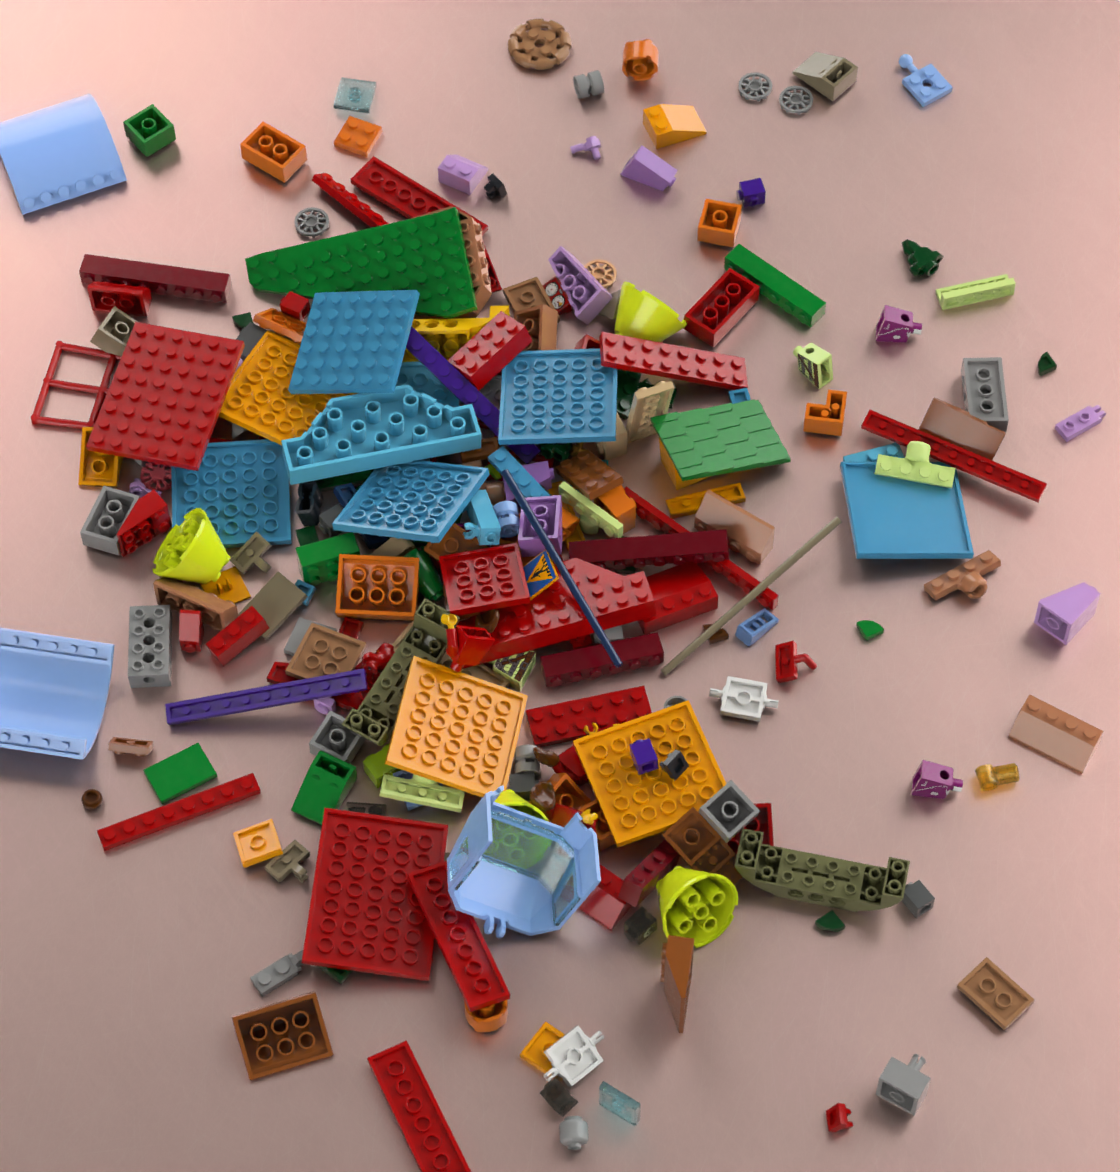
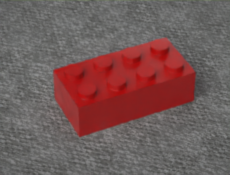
[683,268,760,348]
[447,311,532,391]

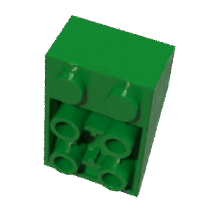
[291,751,357,825]

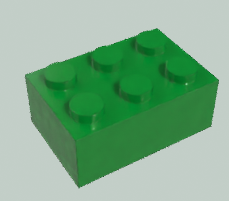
[296,532,360,586]

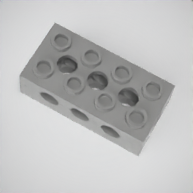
[961,357,1009,433]
[128,605,173,688]

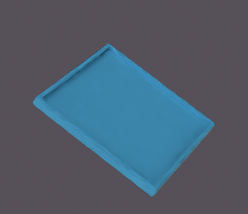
[840,462,974,559]

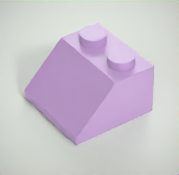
[438,154,488,195]

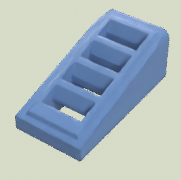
[735,608,779,647]

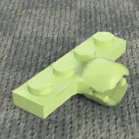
[874,441,955,488]
[559,481,623,538]
[379,774,465,813]

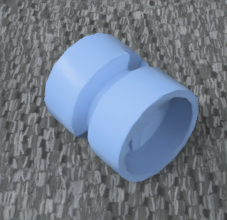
[493,501,520,538]

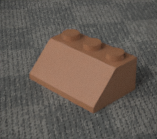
[514,304,558,351]

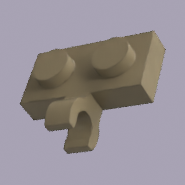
[230,531,272,574]
[265,840,310,883]

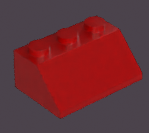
[87,281,152,317]
[563,864,632,931]

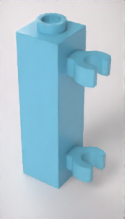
[462,490,501,545]

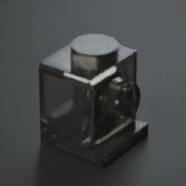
[540,1078,578,1117]

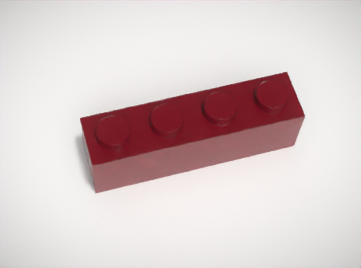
[618,840,680,908]

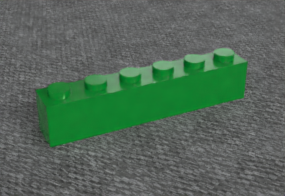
[724,244,826,327]

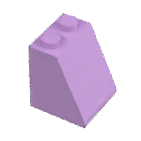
[1034,582,1100,645]

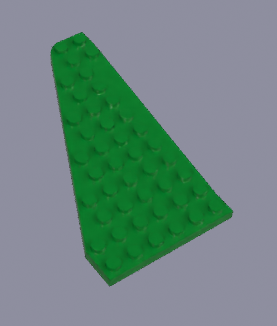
[245,207,478,319]

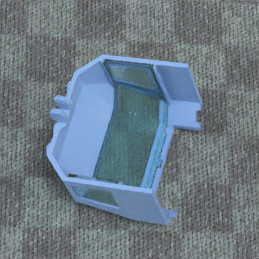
[447,785,601,939]

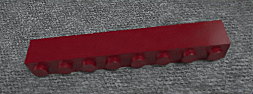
[79,254,232,303]
[569,529,729,570]

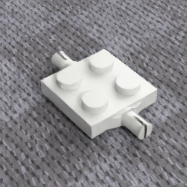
[709,676,779,722]
[543,1026,604,1087]

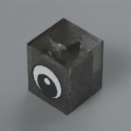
[624,907,657,945]

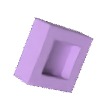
[314,697,337,714]

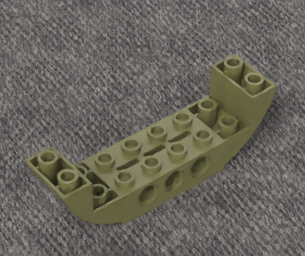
[342,599,460,746]
[735,829,910,912]

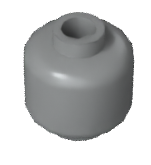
[559,1116,588,1150]

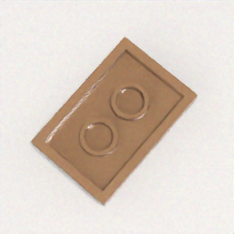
[503,277,560,323]
[957,957,1035,1031]

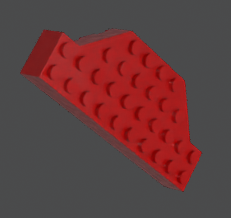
[458,558,657,669]

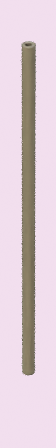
[661,516,842,676]

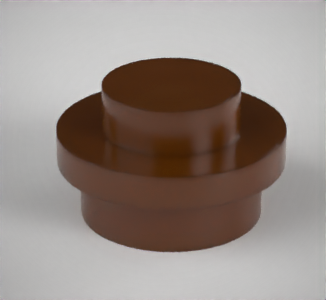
[82,789,103,809]

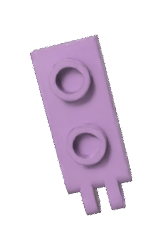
[1055,405,1106,442]

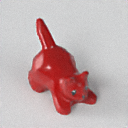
[355,642,395,680]

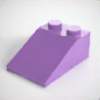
[518,495,563,557]

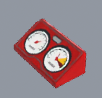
[543,276,572,315]

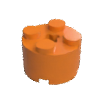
[622,39,659,81]
[464,1000,508,1033]

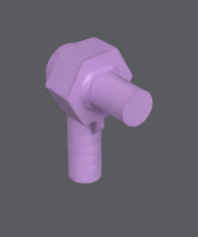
[570,136,601,160]
[129,478,162,498]

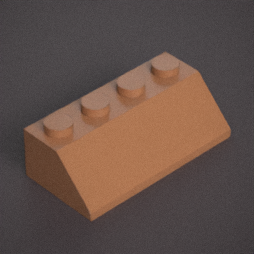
[694,490,775,565]
[153,577,238,631]
[1008,694,1103,774]

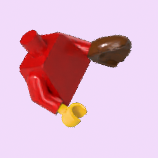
[441,609,500,672]
[533,722,598,786]
[530,781,598,856]

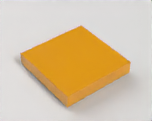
[233,819,283,868]
[520,1021,565,1080]

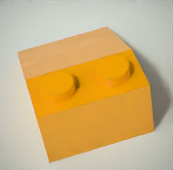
[643,104,707,149]
[78,427,123,487]

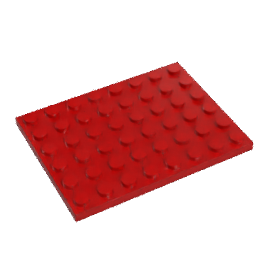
[86,322,245,471]
[301,808,448,981]

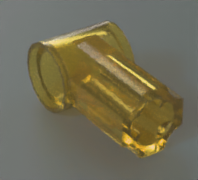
[975,763,1020,791]

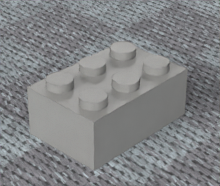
[80,486,140,556]

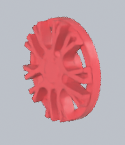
[140,462,172,492]

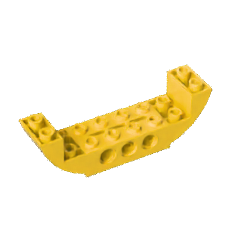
[402,305,510,362]

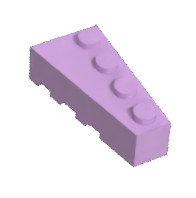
[548,246,613,325]

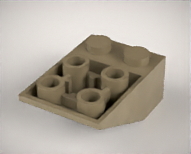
[792,52,858,101]

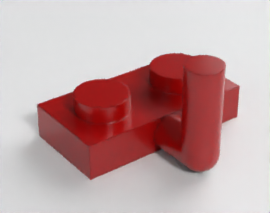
[775,640,817,684]

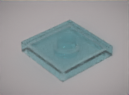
[333,77,377,113]
[599,1081,641,1126]

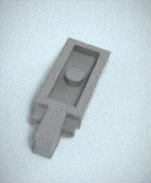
[250,950,304,997]

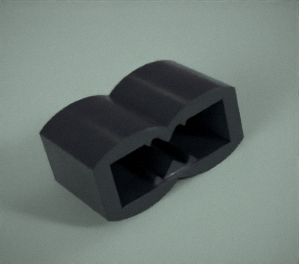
[295,480,324,527]

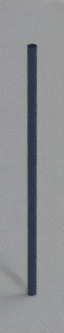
[501,469,623,668]

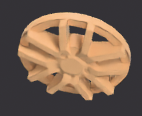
[584,259,617,288]

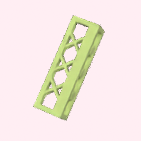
[935,274,1016,310]

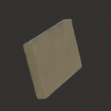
[238,571,308,640]

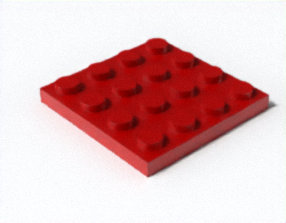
[439,543,531,616]

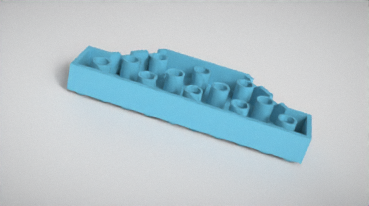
[281,384,482,485]

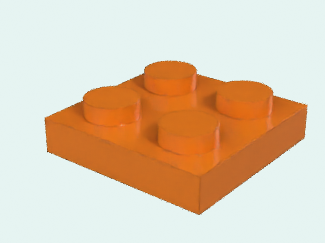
[334,116,382,157]

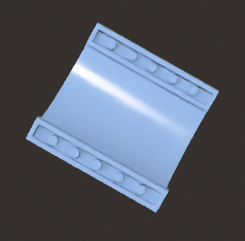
[0,94,127,215]
[0,627,115,760]

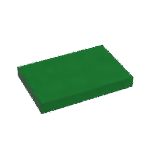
[143,743,217,805]

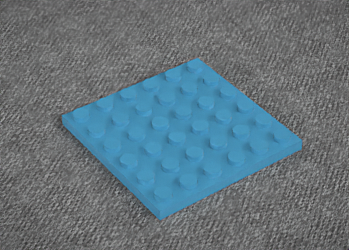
[288,290,420,394]
[498,348,618,445]
[171,439,292,548]
[332,460,490,543]

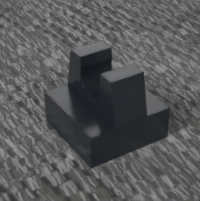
[484,173,507,199]
[659,749,689,780]

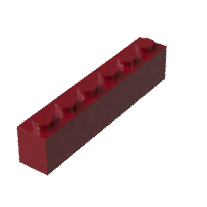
[540,632,664,687]

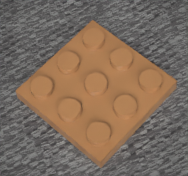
[285,623,367,680]

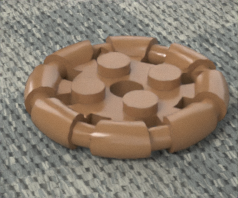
[508,19,572,70]

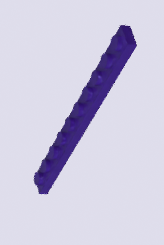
[406,326,541,464]
[165,668,368,725]

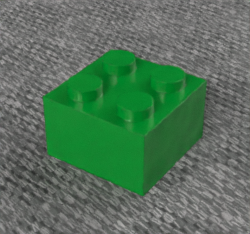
[123,104,176,157]

